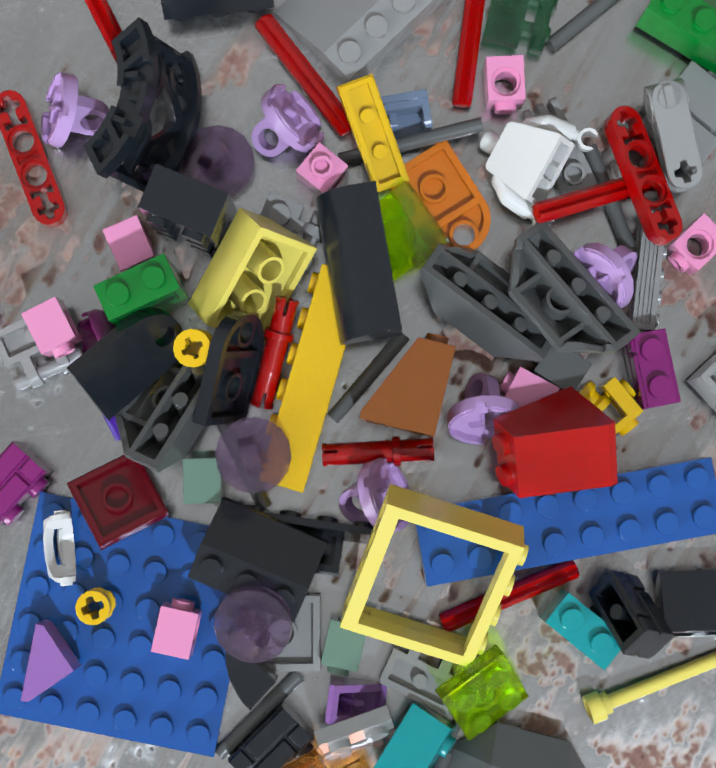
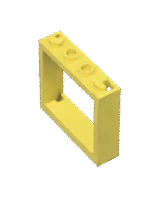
[340,484,529,668]

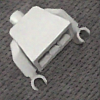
[480,114,598,226]

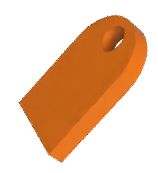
[389,141,491,251]

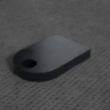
[67,308,183,420]
[192,310,264,426]

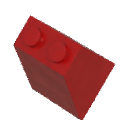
[492,386,618,498]

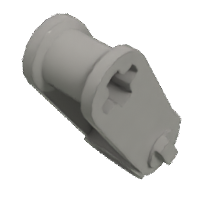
[643,78,703,193]

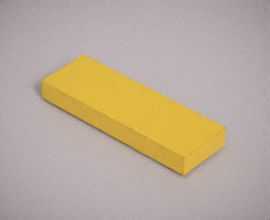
[336,73,410,192]

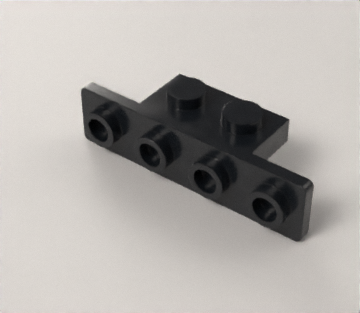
[245,505,373,577]

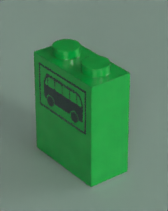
[93,253,191,326]

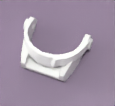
[43,510,76,586]

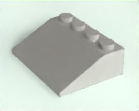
[274,0,446,84]

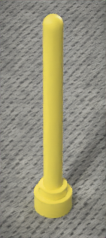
[582,651,716,725]

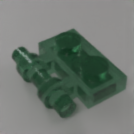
[482,0,558,55]

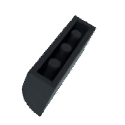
[315,181,402,345]
[655,570,716,638]

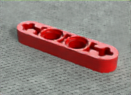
[0,90,68,228]
[604,106,683,246]

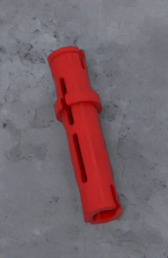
[250,296,299,409]
[322,436,434,467]

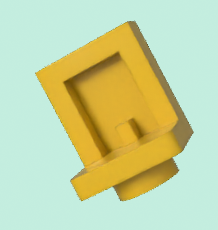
[597,377,644,436]

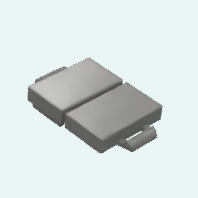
[642,60,716,176]

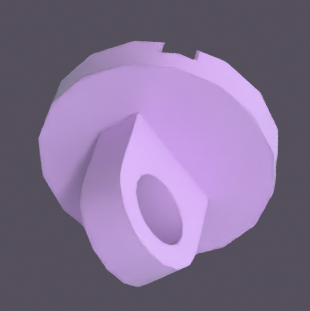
[41,72,109,148]
[251,84,324,157]
[572,243,637,309]
[447,372,520,445]
[339,458,410,532]

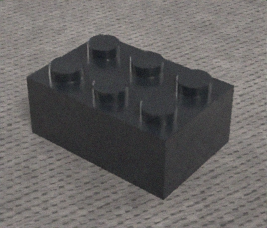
[138,164,238,256]

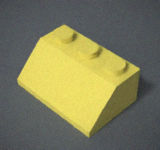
[188,207,317,343]

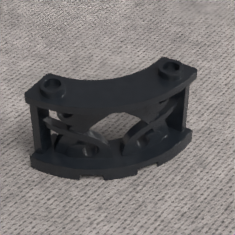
[83,17,202,192]

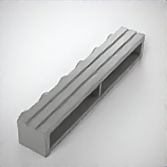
[628,191,669,332]

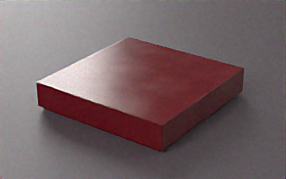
[67,455,169,550]

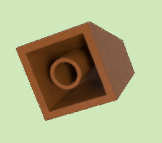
[359,333,456,437]

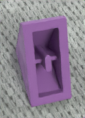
[21,619,81,702]
[325,675,387,725]

